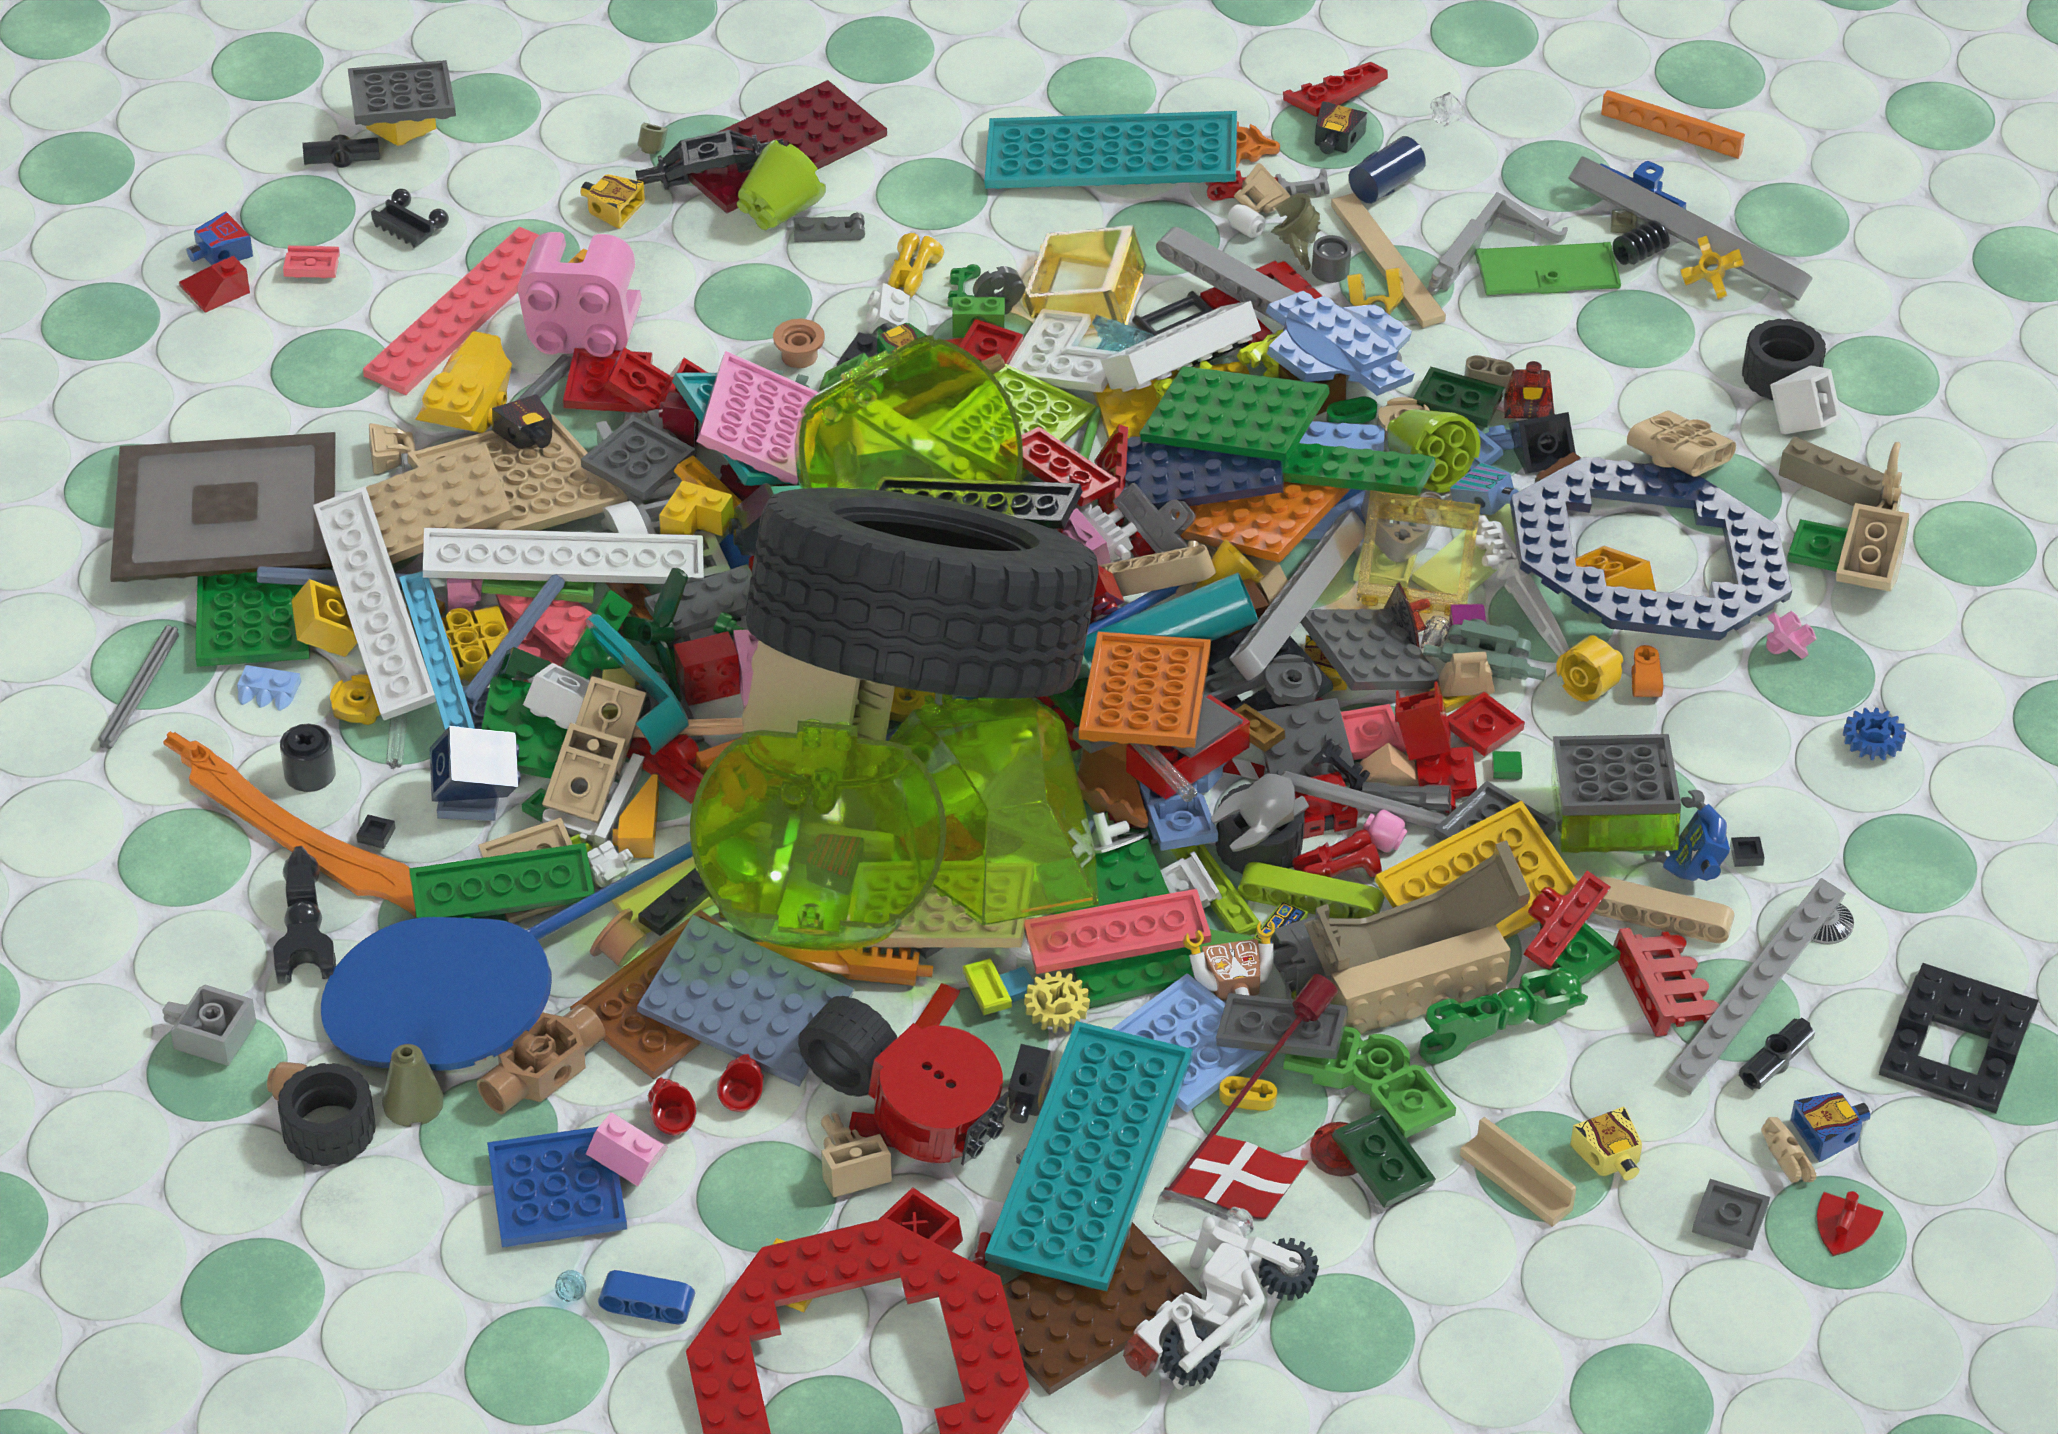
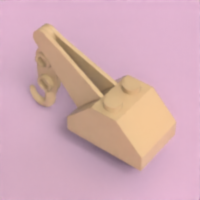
[1836,442,1909,592]

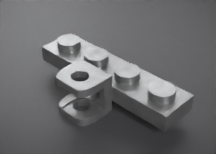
[1113,483,1196,553]

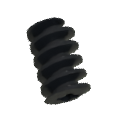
[1612,221,1670,265]

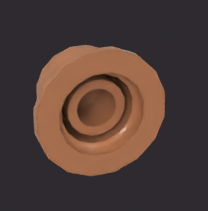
[773,318,825,368]
[590,908,647,967]

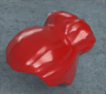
[717,1054,764,1112]
[647,1077,697,1135]

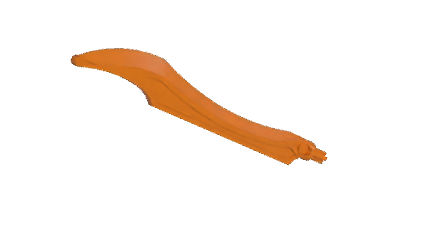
[163,731,416,917]

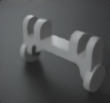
[1275,168,1330,197]

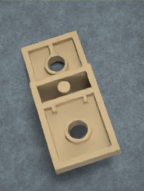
[542,676,647,824]

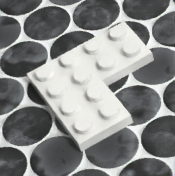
[1009,309,1117,393]

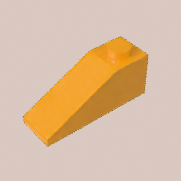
[613,775,659,858]

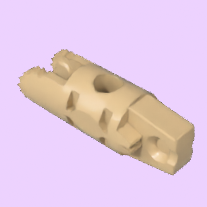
[1761,1117,1817,1182]

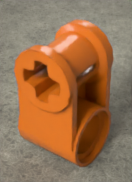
[1631,645,1663,697]

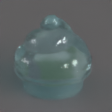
[555,1270,587,1302]

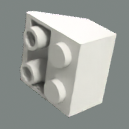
[1770,366,1842,434]

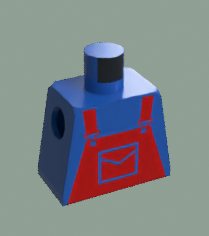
[186,211,253,265]

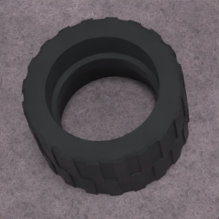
[1742,319,1826,401]
[1215,782,1305,874]
[798,996,897,1097]
[277,1063,376,1166]

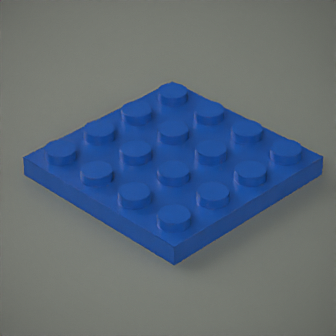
[487,1126,627,1248]

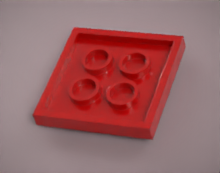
[563,348,653,413]

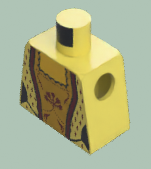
[1570,1106,1642,1181]

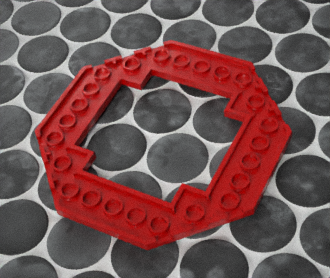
[686,1218,1030,1434]

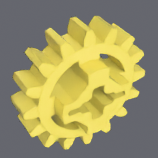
[1024,971,1090,1033]

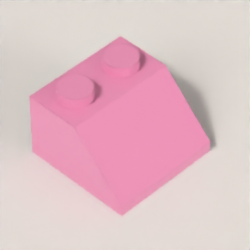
[586,1113,668,1186]

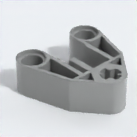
[1361,490,1444,562]

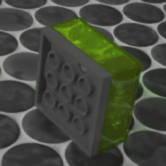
[1551,734,1681,853]

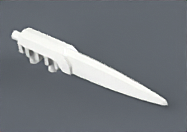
[1042,480,1138,561]
[1469,515,1569,657]

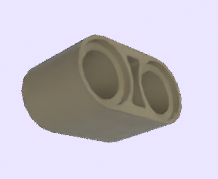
[1464,355,1515,396]

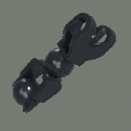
[273,846,336,984]

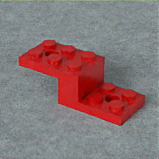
[604,347,708,420]

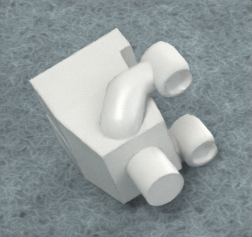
[587,840,633,888]

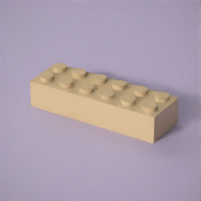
[1330,925,1511,1034]

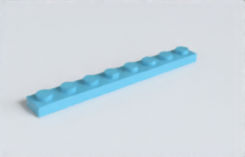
[399,571,475,730]

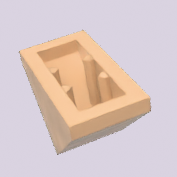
[1359,743,1418,786]

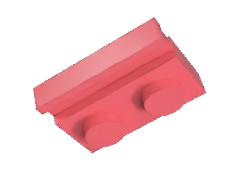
[283,245,340,278]

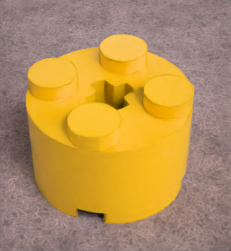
[1556,635,1623,702]

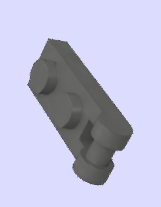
[794,212,865,242]

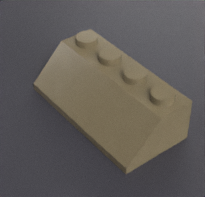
[1778,436,1884,507]

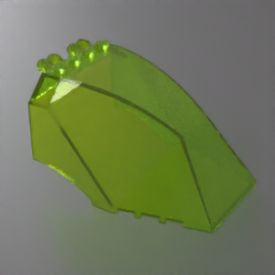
[888,694,1099,926]

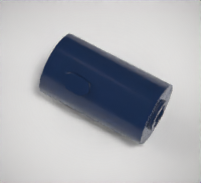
[1348,136,1426,204]

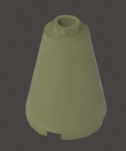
[382,1044,444,1127]

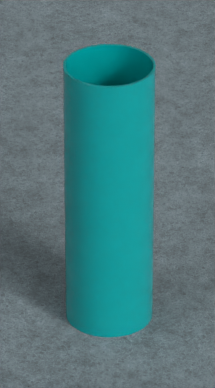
[1083,573,1258,669]

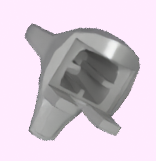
[1210,773,1309,852]

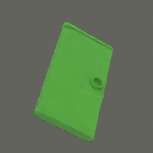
[1475,242,1621,295]

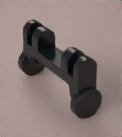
[1311,738,1370,792]

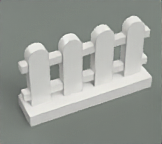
[542,753,644,848]

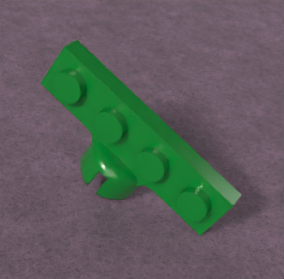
[561,589,633,680]

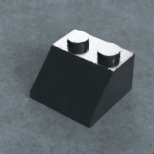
[1509,412,1576,474]
[729,484,774,556]

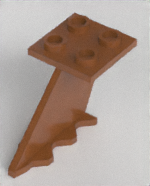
[1072,743,1148,828]

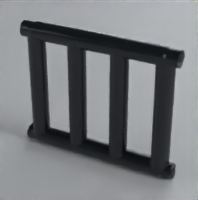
[1132,291,1249,367]

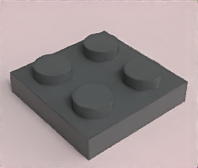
[1692,1179,1770,1251]

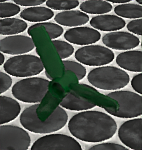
[617,568,688,702]

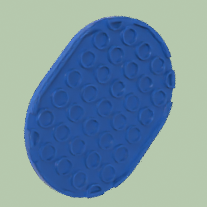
[321,917,552,1071]

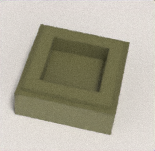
[1611,210,1637,234]

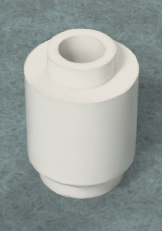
[1228,204,1265,238]

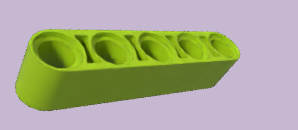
[1238,862,1385,919]

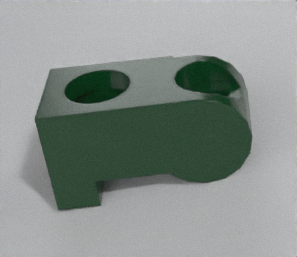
[498,647,552,683]

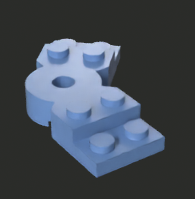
[1140,761,1228,851]

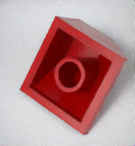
[179,256,250,313]

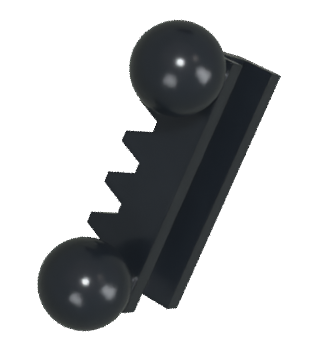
[371,188,449,248]

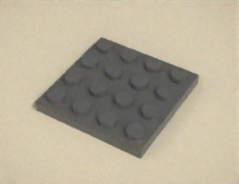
[348,60,456,126]
[1300,609,1440,690]

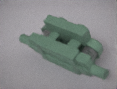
[1423,619,1546,681]

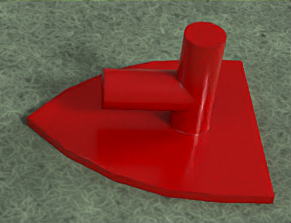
[1816,1191,1884,1256]

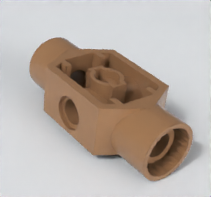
[477,1004,606,1114]

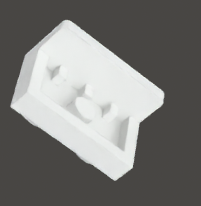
[866,283,910,334]

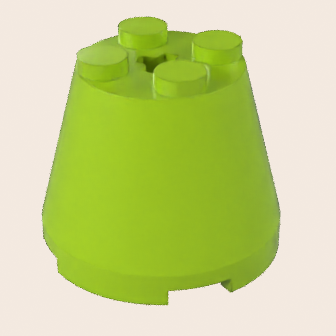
[737,140,826,231]
[1387,409,1480,493]

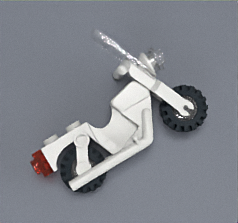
[1123,1190,1319,1390]

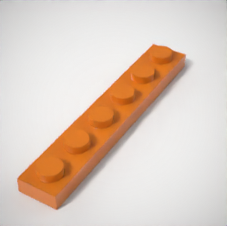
[1601,90,1745,159]

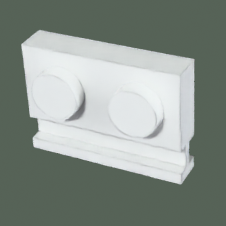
[1160,852,1222,909]

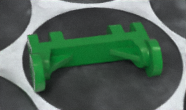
[947,264,981,308]

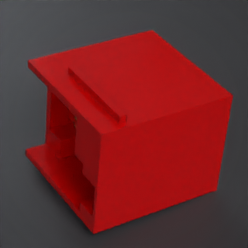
[1395,682,1451,761]

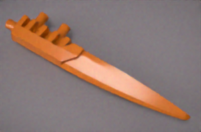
[754,942,933,986]

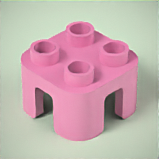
[518,232,642,357]

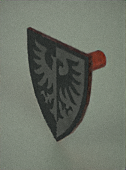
[1383,582,1430,648]

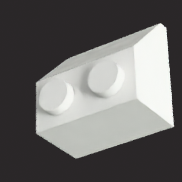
[523,663,590,729]

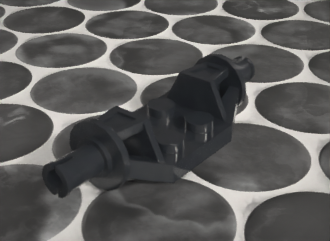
[635,130,784,190]

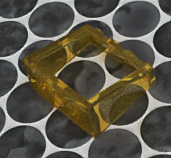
[1022,225,1147,331]
[1357,490,1481,616]

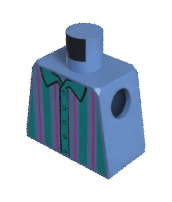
[1450,462,1519,515]

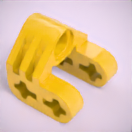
[1347,267,1404,315]

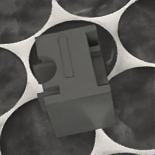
[1272,917,1331,996]

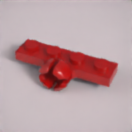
[626,734,713,804]
[1523,870,1611,970]

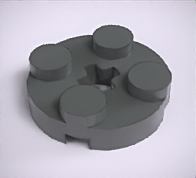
[973,266,1026,315]
[1264,654,1322,705]

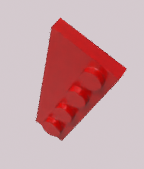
[1283,62,1388,117]
[1094,424,1128,527]

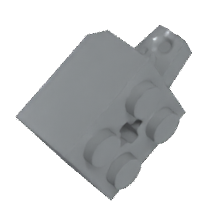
[162,984,257,1066]

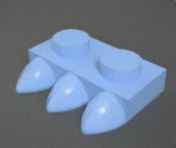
[237,665,301,711]

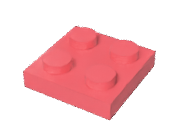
[1341,704,1406,760]

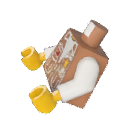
[1183,921,1275,1000]

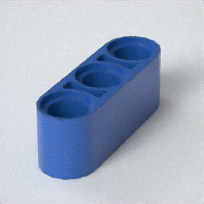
[598,1270,696,1325]

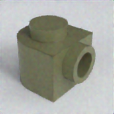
[637,122,668,154]

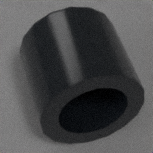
[280,723,336,792]

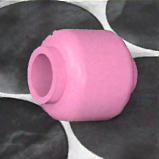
[1363,810,1408,853]

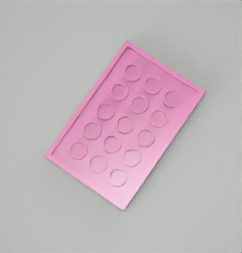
[696,351,822,485]

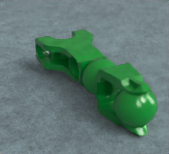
[1419,967,1588,1064]

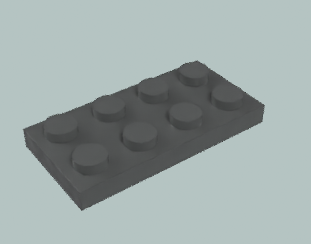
[645,564,752,639]
[1216,993,1348,1059]

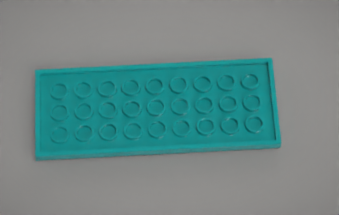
[984,111,1237,189]
[985,1021,1193,1291]

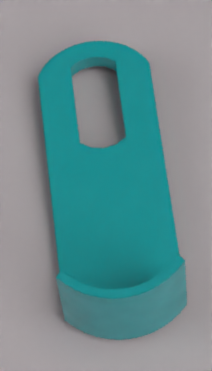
[585,614,689,755]

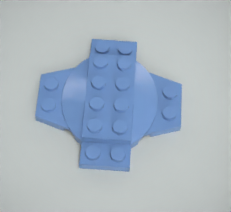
[1266,291,1415,396]

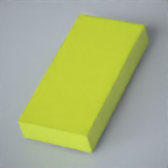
[963,958,1012,1015]

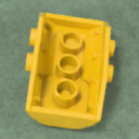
[415,331,512,433]

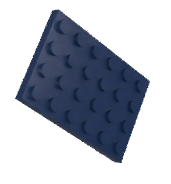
[1121,436,1284,516]

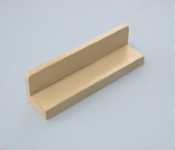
[1460,1117,1576,1227]

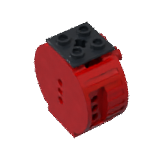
[868,1023,1009,1165]

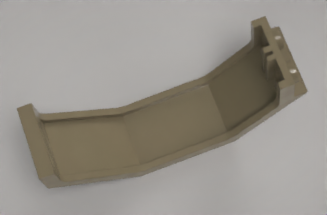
[1304,840,1530,976]

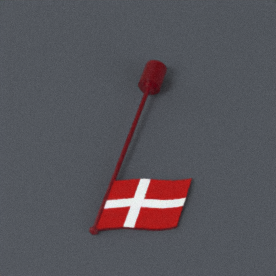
[1163,974,1338,1219]

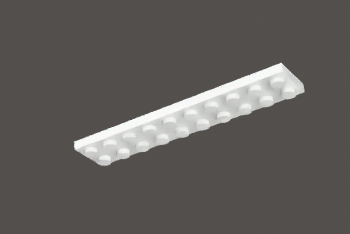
[313,486,436,721]
[423,528,704,584]

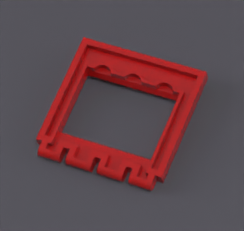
[1200,260,1322,345]

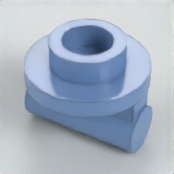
[1485,425,1514,450]

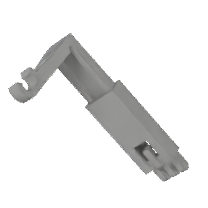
[1427,192,1568,295]

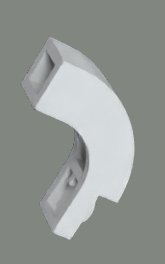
[601,501,648,534]

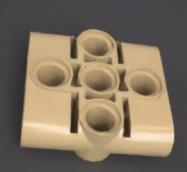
[1627,410,1736,477]

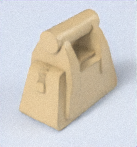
[1234,163,1290,214]
[369,423,415,474]
[1438,652,1495,697]

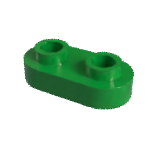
[1326,396,1378,424]

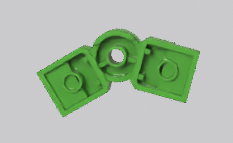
[1283,1026,1456,1138]

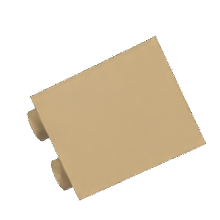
[740,641,895,788]

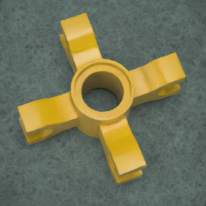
[1680,235,1744,299]

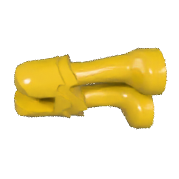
[887,233,944,298]

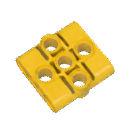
[441,605,509,682]

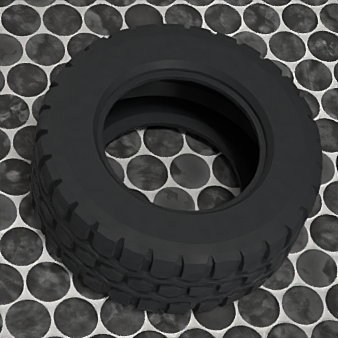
[745,487,1099,699]

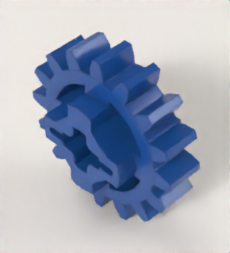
[1843,707,1906,761]

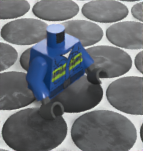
[1643,790,1730,881]

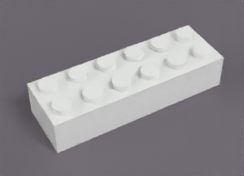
[1100,301,1261,392]

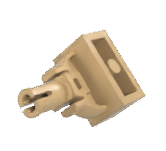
[821,1113,892,1198]

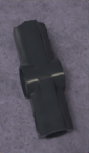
[302,134,380,168]
[1739,1017,1815,1090]

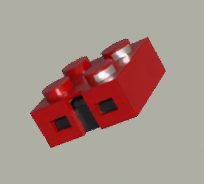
[1295,772,1358,839]

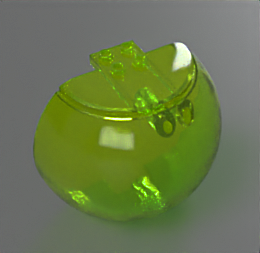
[794,335,1023,490]
[690,719,946,951]

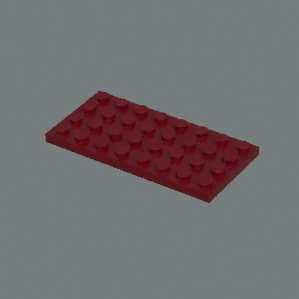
[671,80,887,214]

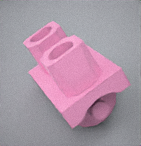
[1766,611,1816,659]

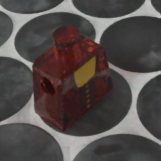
[1503,361,1555,419]

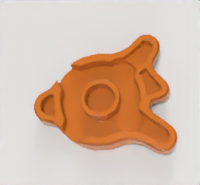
[1236,121,1280,168]

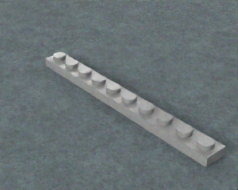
[1665,878,1846,1094]

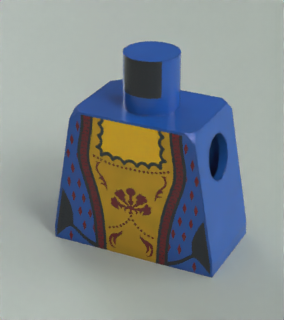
[1790,1092,1870,1162]

